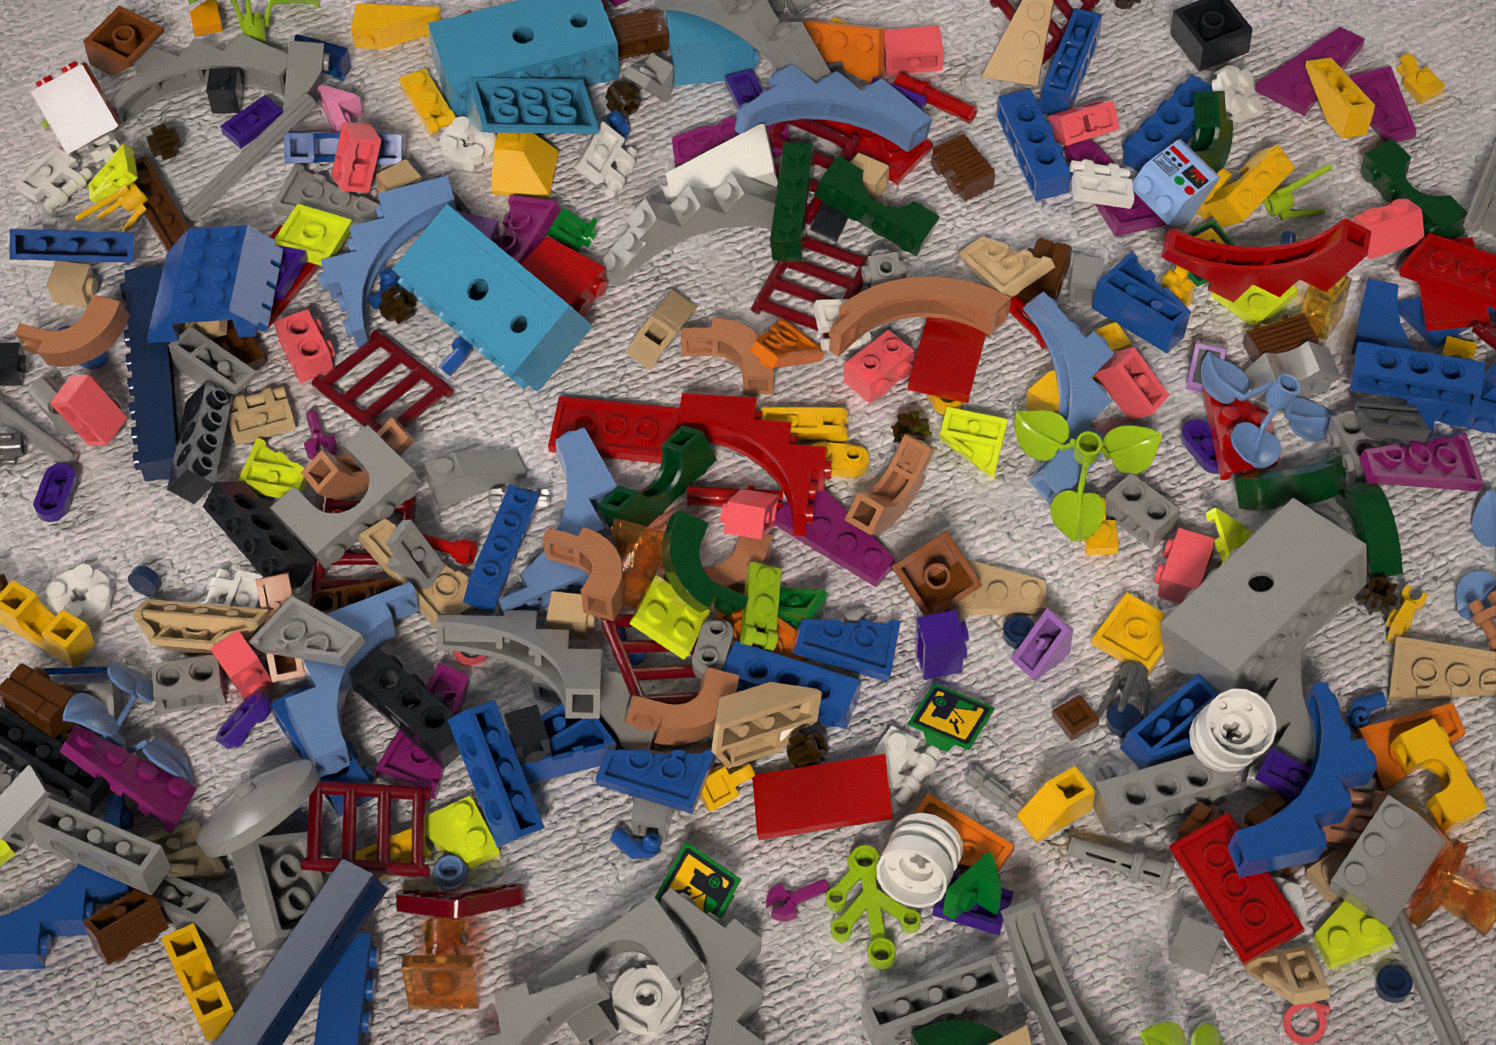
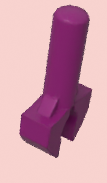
[304,410,338,460]
[766,879,830,922]

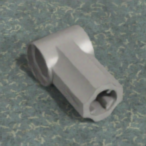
[28,377,76,435]

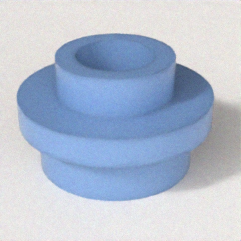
[433,855,468,889]

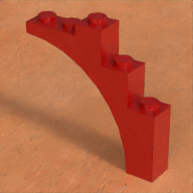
[1161,218,1372,303]
[678,393,832,537]

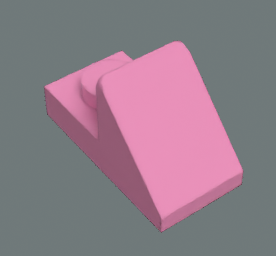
[317,85,363,132]

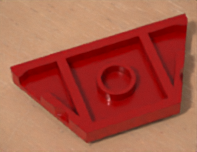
[1202,388,1280,480]

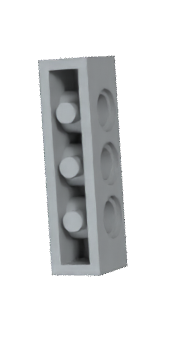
[1093,754,1237,834]
[27,797,171,896]
[862,955,1009,1045]

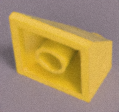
[491,133,559,199]

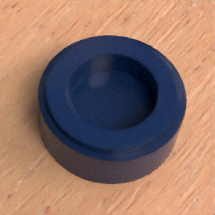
[128,566,162,597]
[1003,615,1035,649]
[1106,703,1141,737]
[1375,965,1413,1003]

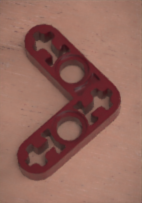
[395,883,526,918]

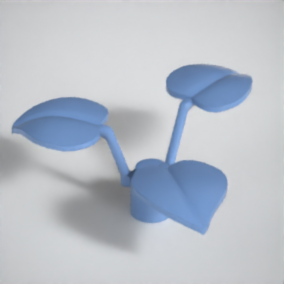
[1201,351,1338,468]
[1456,489,1496,622]
[63,662,193,785]

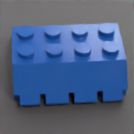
[147,225,283,343]

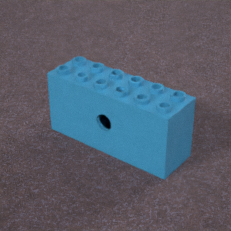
[428,0,619,118]
[665,10,759,86]
[392,204,593,392]

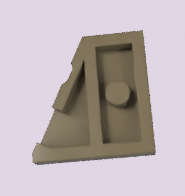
[144,820,227,880]

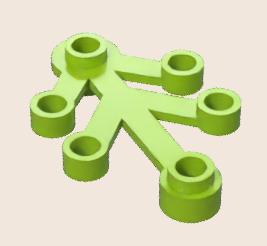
[826,845,921,970]

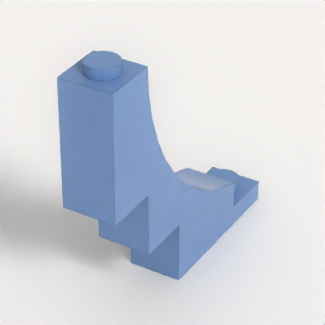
[498,428,617,616]
[285,582,419,777]

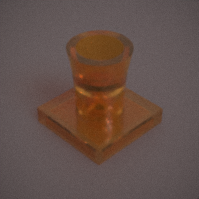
[611,518,664,607]
[1409,839,1496,936]
[401,917,480,1009]

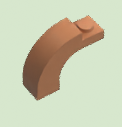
[14,295,130,367]
[681,318,774,395]
[301,417,415,499]
[845,434,935,535]
[543,527,625,621]
[663,534,773,607]
[255,573,305,682]
[624,667,739,745]

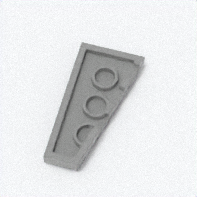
[272,163,379,233]

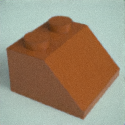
[83,5,165,76]
[890,531,983,616]

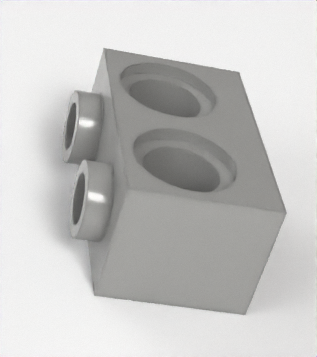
[1326,410,1388,483]
[1105,473,1180,550]
[152,654,226,714]

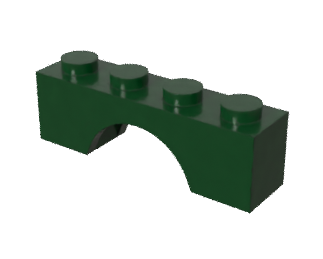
[1360,139,1468,239]
[770,142,815,262]
[815,156,940,257]
[597,425,717,541]

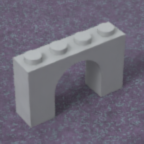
[270,425,423,569]
[536,895,705,1045]

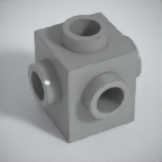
[861,249,907,288]

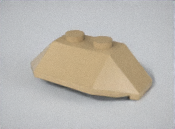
[133,599,269,655]
[711,682,822,769]

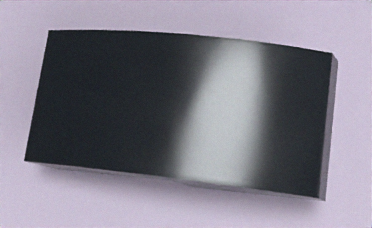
[810,203,849,243]

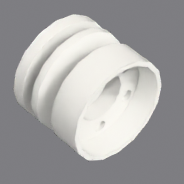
[1189,689,1276,773]
[876,813,963,908]

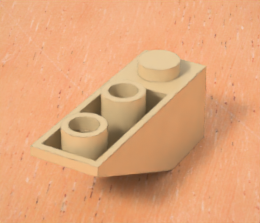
[626,290,698,370]

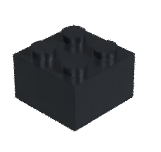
[1170,0,1253,72]

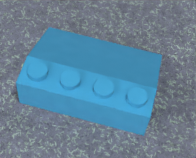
[465,77,599,134]

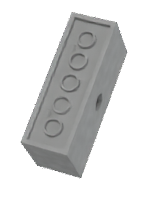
[1160,498,1367,694]

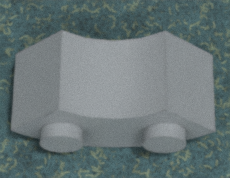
[1244,341,1341,402]

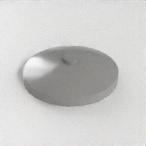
[196,759,320,858]

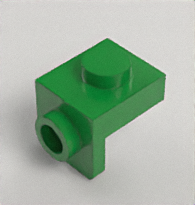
[546,207,599,252]

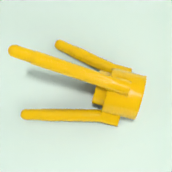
[75,182,149,232]

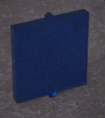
[43,667,108,675]

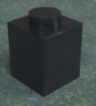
[206,68,244,114]
[0,343,30,386]
[504,704,551,764]

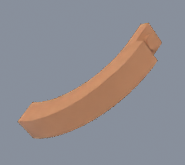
[829,277,1011,357]

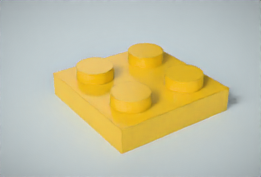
[1092,592,1166,677]

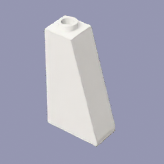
[663,124,778,203]

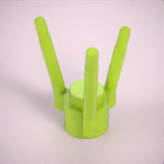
[1264,164,1332,221]

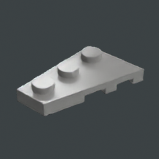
[248,596,366,666]

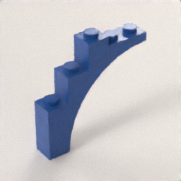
[1351,279,1496,434]
[1227,682,1377,878]
[0,796,135,970]

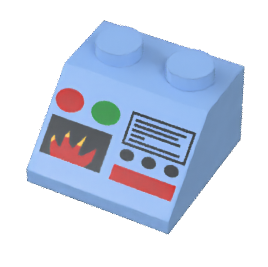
[1133,139,1220,226]

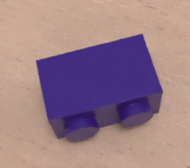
[915,610,969,680]

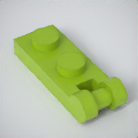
[740,561,782,652]

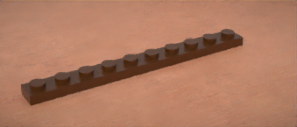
[134,156,266,369]

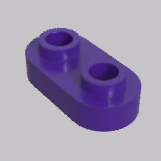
[1181,419,1219,474]
[33,463,78,522]
[216,690,272,749]

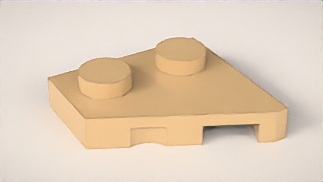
[1244,945,1330,1005]

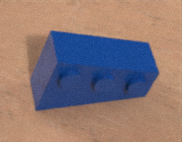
[1092,252,1191,353]
[1120,674,1230,770]
[520,703,616,784]

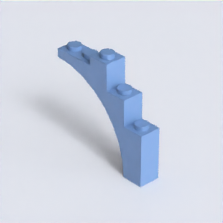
[735,63,932,152]
[318,176,457,347]
[1023,292,1115,504]

